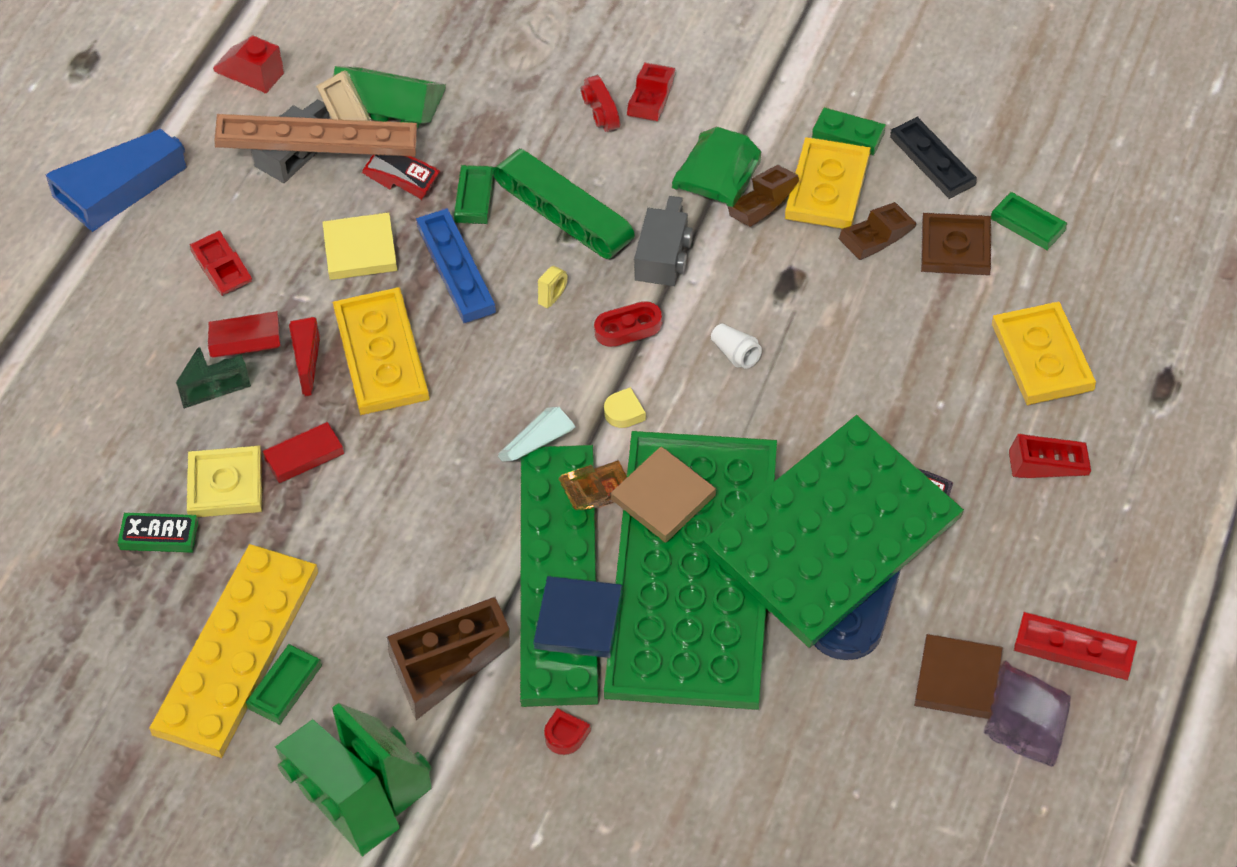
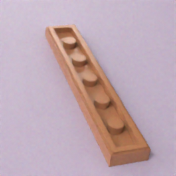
[214,114,417,156]

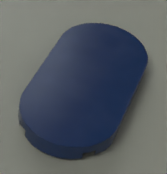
[814,570,901,660]

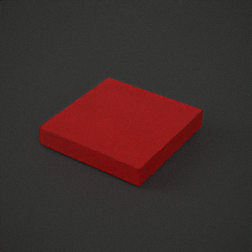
[208,311,281,358]

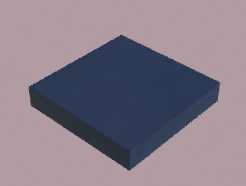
[533,576,623,658]

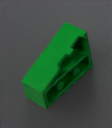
[275,719,400,857]

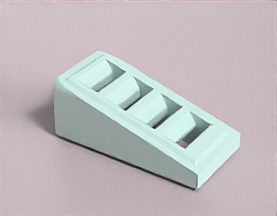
[498,407,576,462]

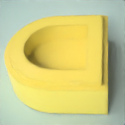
[538,266,568,308]
[604,387,646,428]

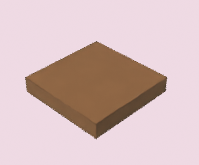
[611,447,716,543]

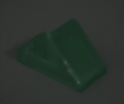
[176,347,251,409]

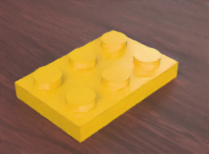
[785,137,870,229]
[992,301,1096,405]

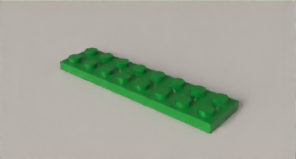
[520,445,598,707]

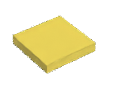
[322,212,397,280]
[187,446,262,517]

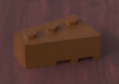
[387,597,510,720]

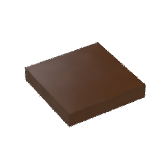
[921,213,991,276]
[914,634,1003,720]

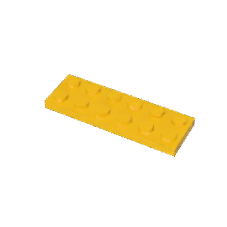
[149,544,318,758]

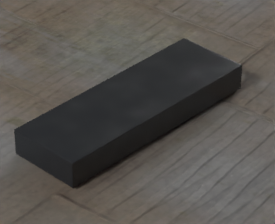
[890,116,977,199]

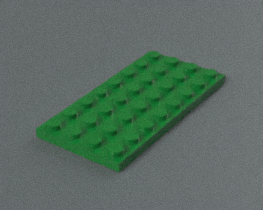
[604,431,777,710]

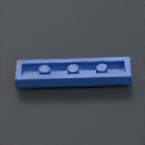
[416,208,496,323]

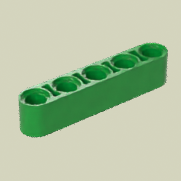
[493,148,635,259]

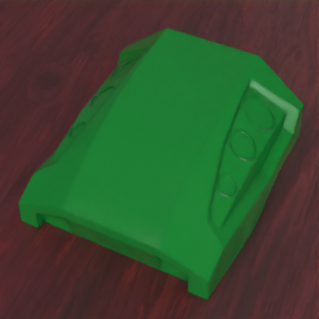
[672,127,762,208]

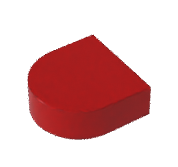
[544,708,591,755]

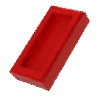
[262,422,344,484]

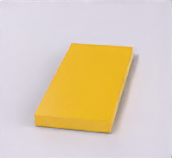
[332,287,429,415]

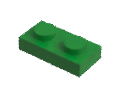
[812,107,886,156]

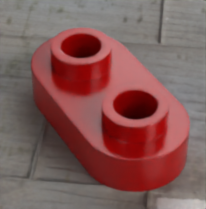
[580,75,620,132]
[594,301,662,347]

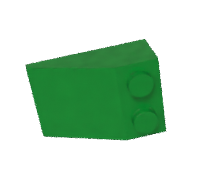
[332,703,432,817]

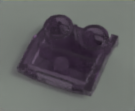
[983,660,1071,767]

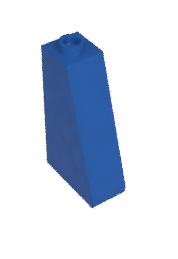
[46,129,187,232]

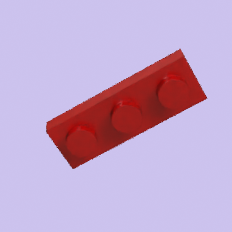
[1014,612,1137,681]

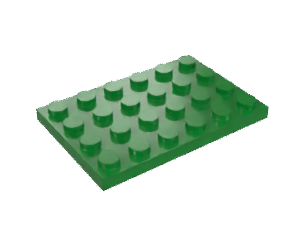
[701,415,964,648]

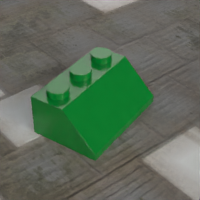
[333,66,446,128]

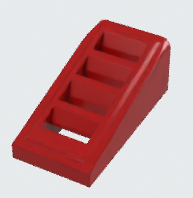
[289,317,320,396]
[1009,434,1091,478]

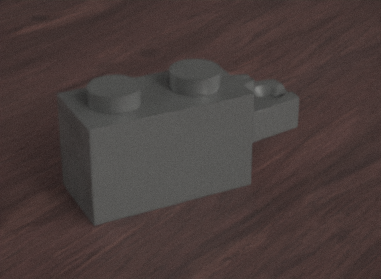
[251,99,330,183]
[634,196,693,286]

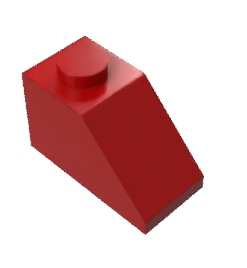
[213,35,284,93]

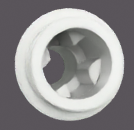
[711,324,762,369]

